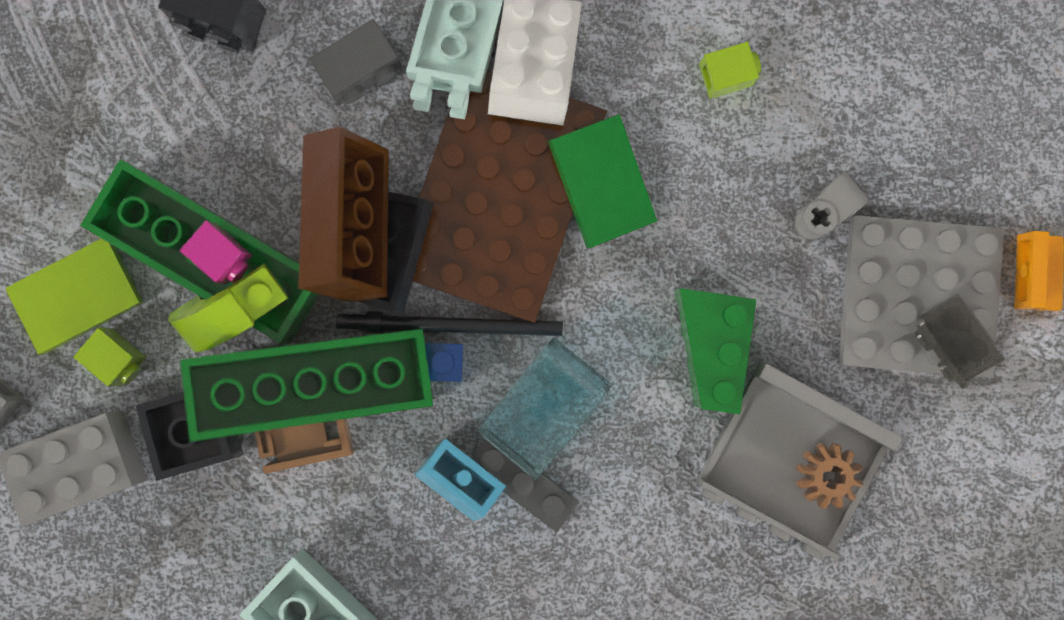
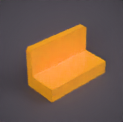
[1014,231,1064,311]

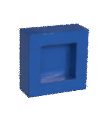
[425,343,464,382]

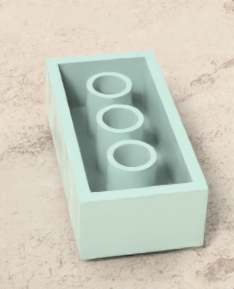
[239,549,378,620]

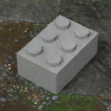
[0,410,148,527]

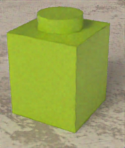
[699,41,761,99]
[73,328,146,387]

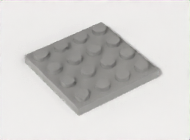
[839,215,1005,378]

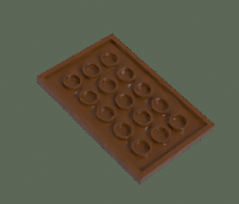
[413,70,608,323]

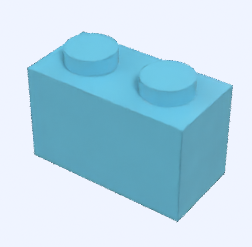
[414,439,506,521]

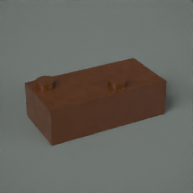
[299,126,389,303]

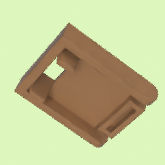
[254,419,354,474]

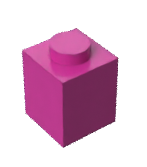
[180,220,253,285]

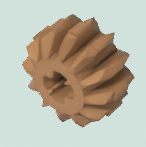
[796,443,864,509]

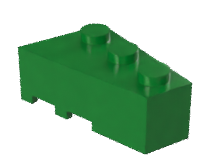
[674,288,757,415]

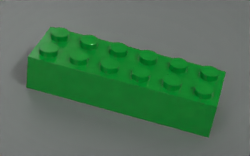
[80,159,320,344]
[180,329,433,442]

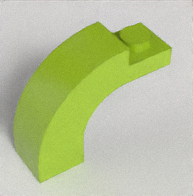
[168,264,288,352]

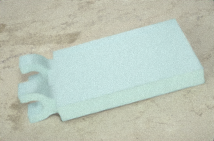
[406,0,504,120]

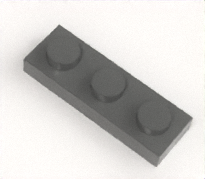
[471,433,580,533]

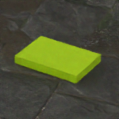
[5,239,144,355]

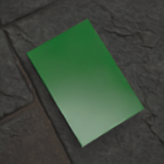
[548,114,658,248]

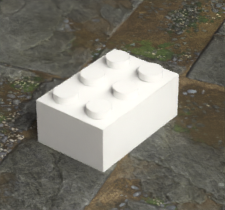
[488,0,582,126]

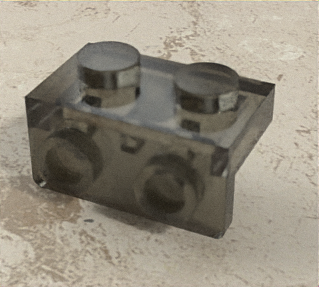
[915,293,1005,389]

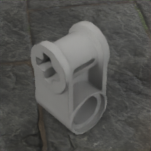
[794,171,870,240]

